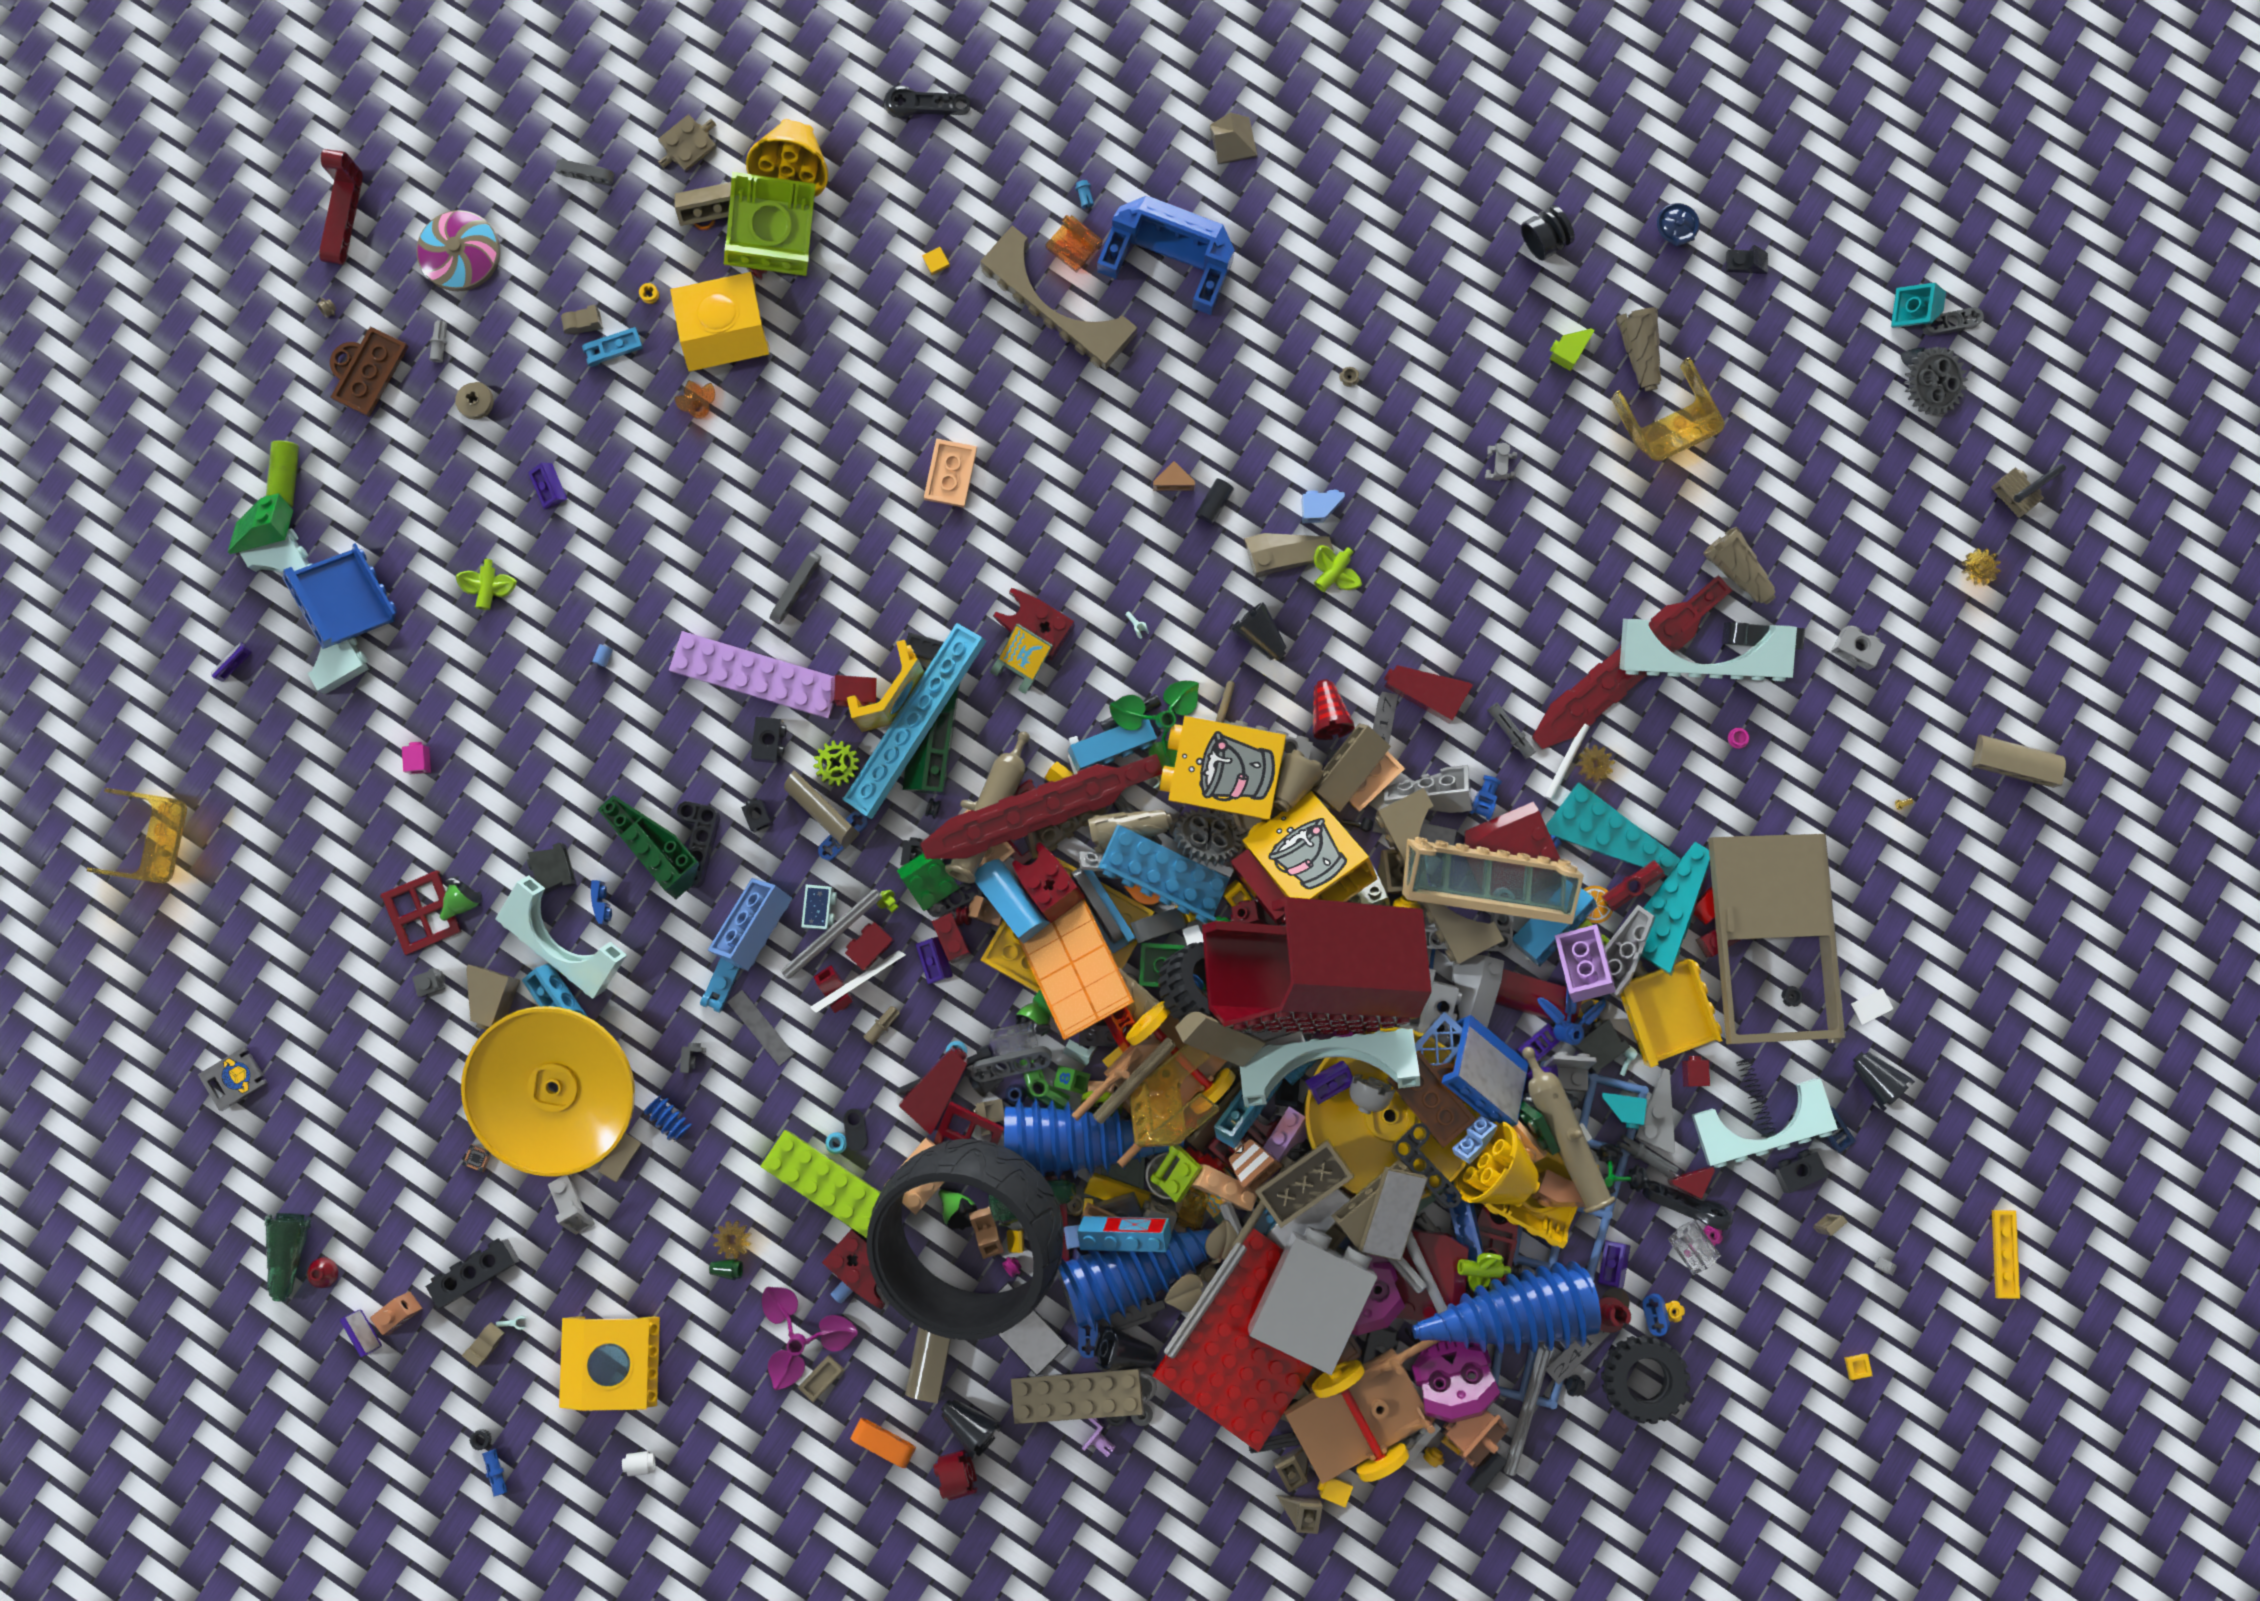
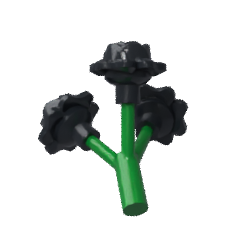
[1596,1143,1649,1195]

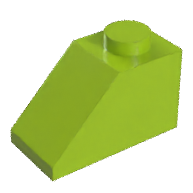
[1549,328,1595,371]

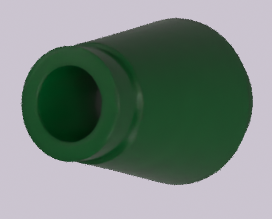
[709,1258,743,1281]

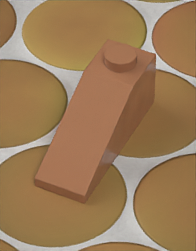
[1532,1169,1585,1207]

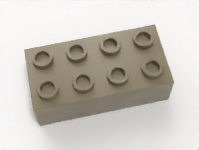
[1255,1138,1354,1228]

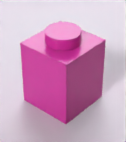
[402,742,431,775]

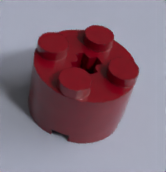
[933,1449,977,1501]

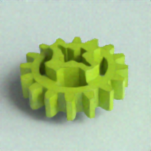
[813,740,860,787]

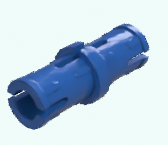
[482,1449,508,1497]

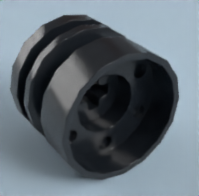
[1521,205,1575,261]

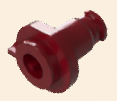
[1599,1297,1631,1333]

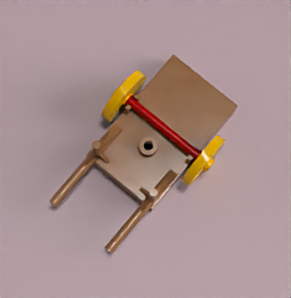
[1072,985,1236,1168]
[1284,1340,1439,1484]

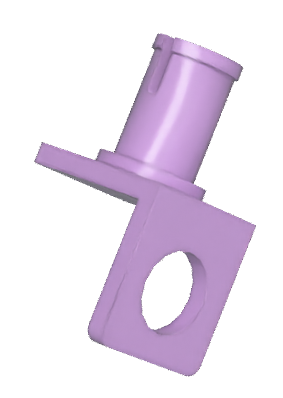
[1082,1418,1116,1457]

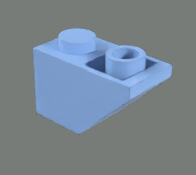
[1301,490,1345,523]

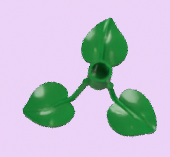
[1109,680,1199,769]

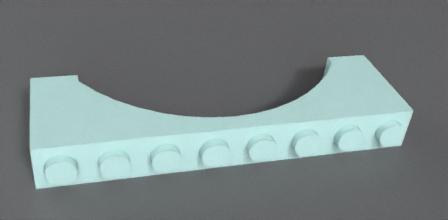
[239,528,369,694]
[1620,619,1797,681]
[1240,1028,1420,1107]

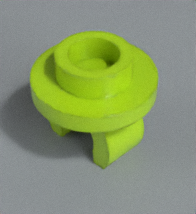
[876,890,899,913]

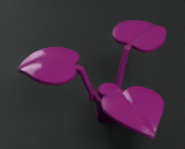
[762,1286,858,1390]

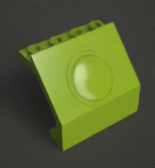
[724,172,816,276]

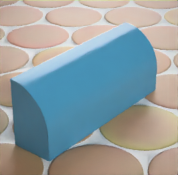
[974,859,1050,944]
[1512,880,1597,967]

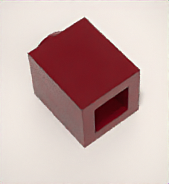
[1682,1056,1710,1087]

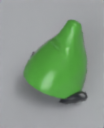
[440,876,483,921]
[1015,1002,1051,1036]
[938,1190,978,1230]

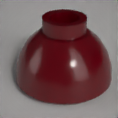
[307,1257,338,1288]

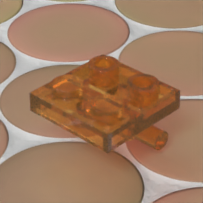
[1045,215,1103,273]

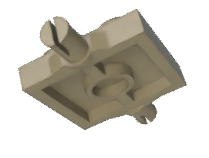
[658,114,716,173]

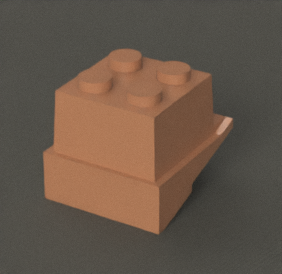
[1442,1410,1509,1469]

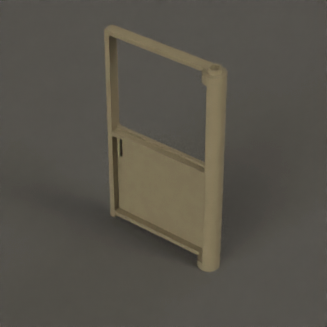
[1708,834,1845,1044]

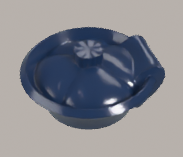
[1657,203,1700,246]

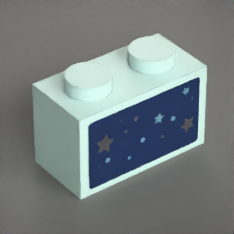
[801,885,837,930]

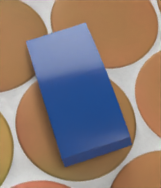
[591,880,612,925]

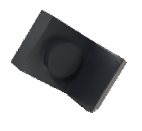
[1726,245,1768,274]
[1274,1078,1300,1108]

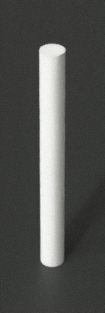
[1545,724,1589,800]

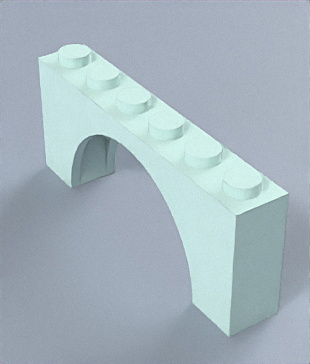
[495,876,627,999]
[1692,1078,1838,1168]

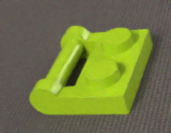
[1150,1143,1203,1203]

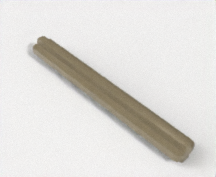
[1093,1037,1176,1124]

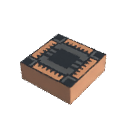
[462,1144,491,1172]

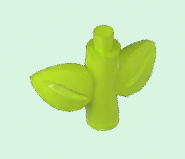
[1314,545,1362,592]
[456,559,517,610]
[1457,1253,1511,1292]

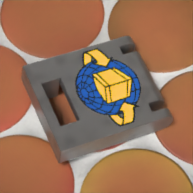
[198,1047,268,1111]

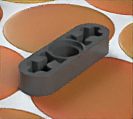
[555,159,615,185]
[1922,307,1984,336]

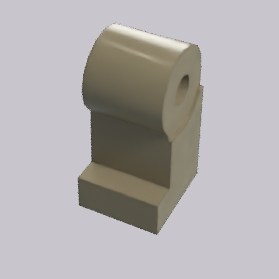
[561,305,603,334]
[462,1322,505,1368]

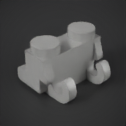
[1485,443,1517,481]

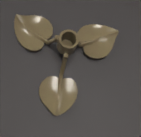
[1164,1220,1238,1312]

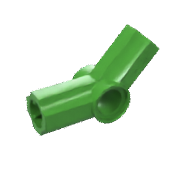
[1019,1059,1070,1109]

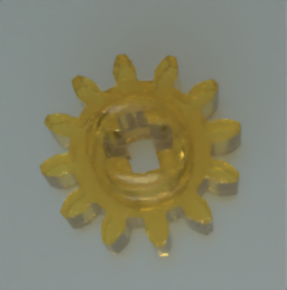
[1961,548,2001,586]
[1576,745,1615,783]
[713,1220,752,1259]

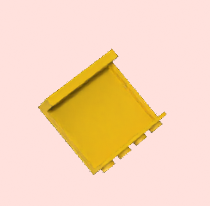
[1620,958,1722,1068]

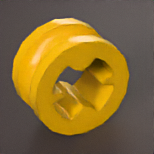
[639,283,659,304]

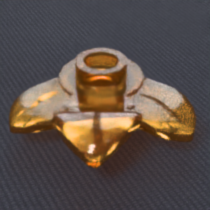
[675,380,715,419]

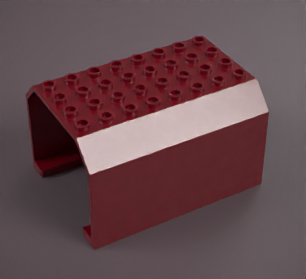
[1202,897,1432,1035]

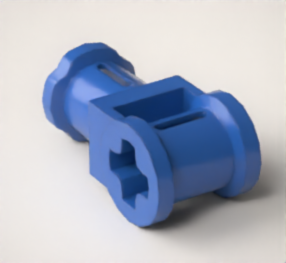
[1469,775,1502,820]

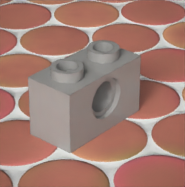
[1831,626,1886,670]

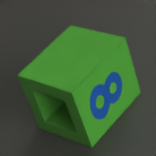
[1053,1065,1091,1094]

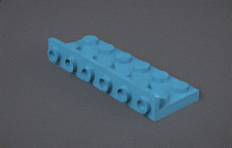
[1098,825,1229,924]

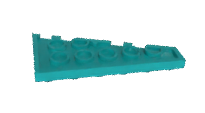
[1546,782,1681,877]
[1641,842,1710,976]

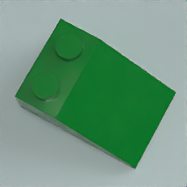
[228,493,293,555]

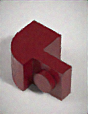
[814,965,853,1013]

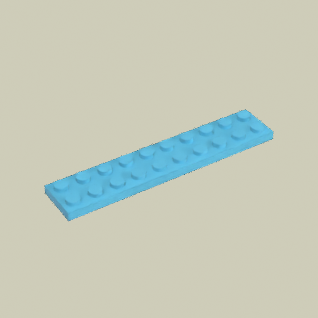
[843,623,987,819]

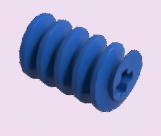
[644,1095,692,1142]

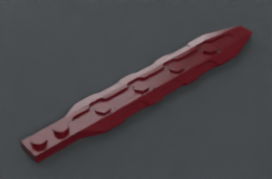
[1532,575,1733,749]
[920,754,1163,859]

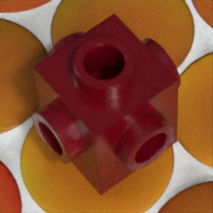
[1231,900,1267,925]

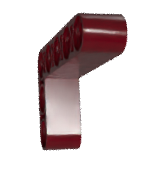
[319,149,363,265]

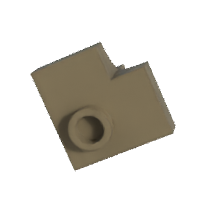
[973,1099,1005,1136]

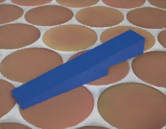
[1444,1180,1484,1261]

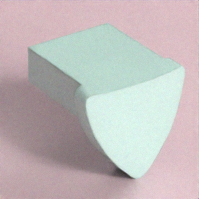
[1063,1039,1097,1066]

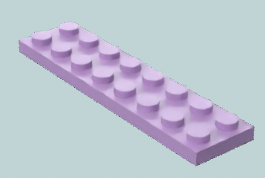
[669,631,834,719]

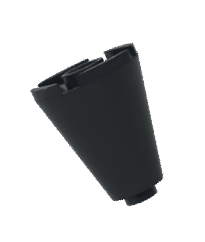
[1231,602,1287,661]
[1852,1051,1915,1111]
[1094,1326,1157,1371]
[941,1399,1002,1460]

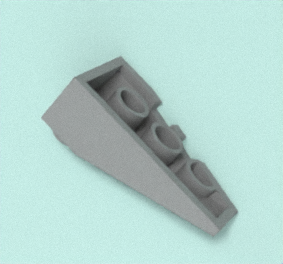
[1451,955,1504,1038]

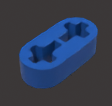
[1643,1293,1670,1337]
[1078,1321,1098,1358]

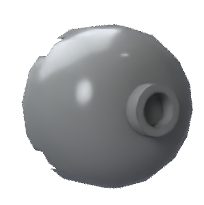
[1349,1074,1395,1114]

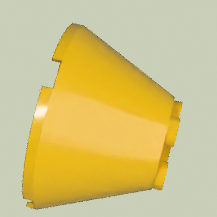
[746,119,828,197]
[1454,1122,1540,1207]

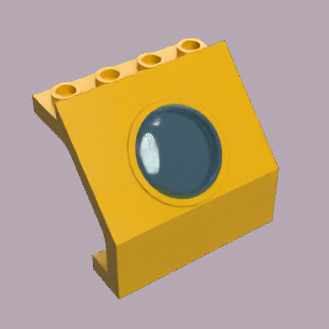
[847,640,925,732]
[559,1316,660,1411]

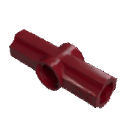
[1601,860,1665,912]

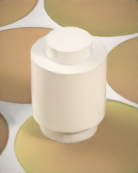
[622,1451,656,1476]

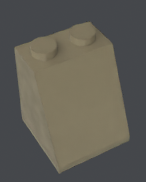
[466,965,520,1030]

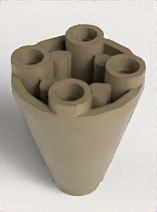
[1273,750,1323,812]

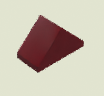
[1667,1166,1715,1199]

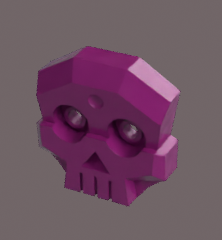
[1342,1253,1405,1336]
[1412,1341,1500,1423]

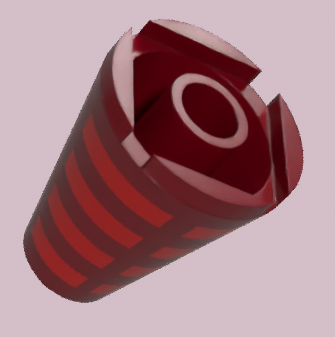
[1313,679,1355,740]

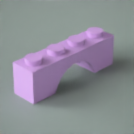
[1263,1107,1307,1184]

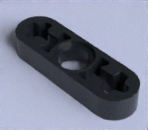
[927,882,984,918]

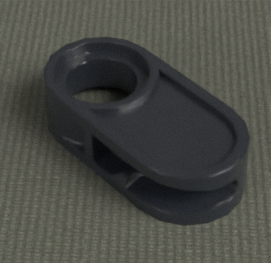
[843,1109,868,1151]

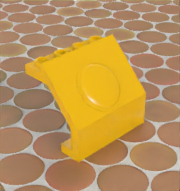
[670,272,770,372]
[1482,1126,1599,1249]

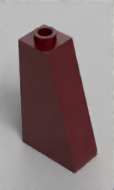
[1384,665,1473,724]
[1231,849,1286,926]
[899,1046,968,1135]

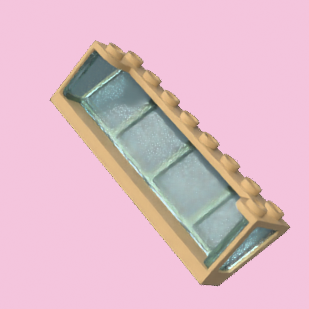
[1402,837,1584,924]

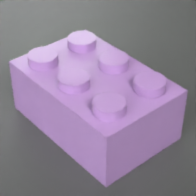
[1555,924,1616,1003]

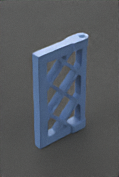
[1415,1012,1462,1066]

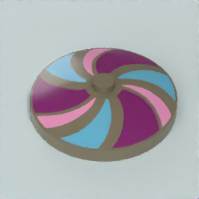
[416,210,500,292]

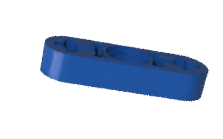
[818,811,868,861]

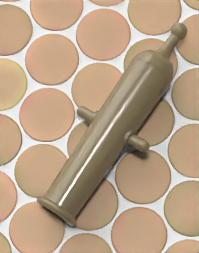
[945,731,1030,883]
[1522,1047,1616,1214]

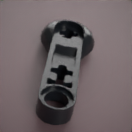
[884,85,970,118]
[1642,1180,1733,1230]

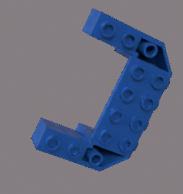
[1097,195,1235,315]

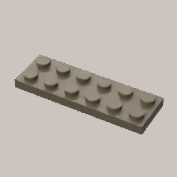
[1011,1369,1144,1424]

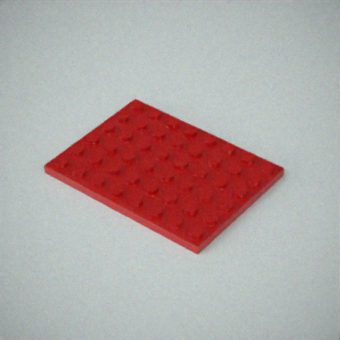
[1152,1228,1313,1452]

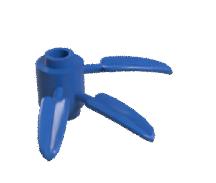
[1537,987,1606,1045]

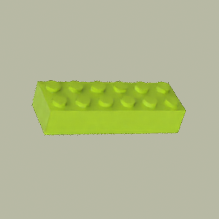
[760,1130,881,1238]

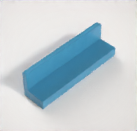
[1083,870,1136,953]

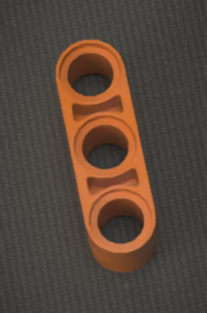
[850,1418,916,1468]

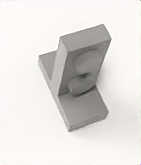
[548,1175,595,1235]

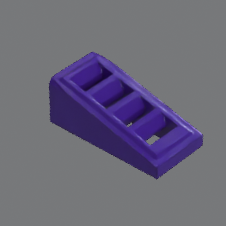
[1515,1023,1560,1066]

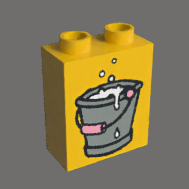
[1160,716,1286,821]
[1242,791,1378,902]

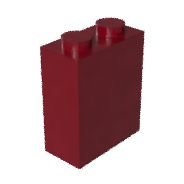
[931,913,972,964]

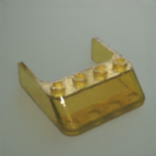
[1611,357,1725,461]
[86,788,187,883]
[1130,1044,1219,1147]

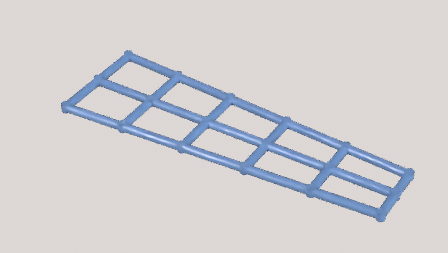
[1491,1061,1649,1409]

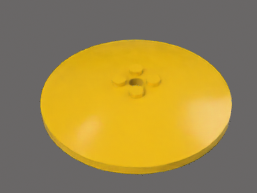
[461,1006,635,1176]
[1305,1027,1480,1199]

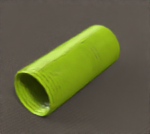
[266,441,299,507]

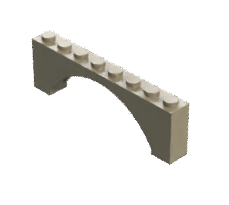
[980,225,1137,370]
[1375,788,1504,965]

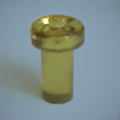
[1895,798,1913,810]

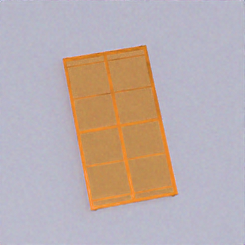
[1017,887,1134,1040]

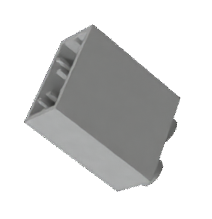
[1248,1226,1378,1375]

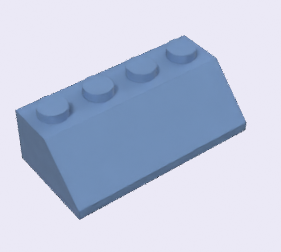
[708,878,792,971]

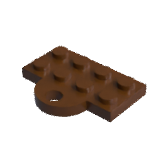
[330,326,409,417]
[1385,1051,1476,1148]

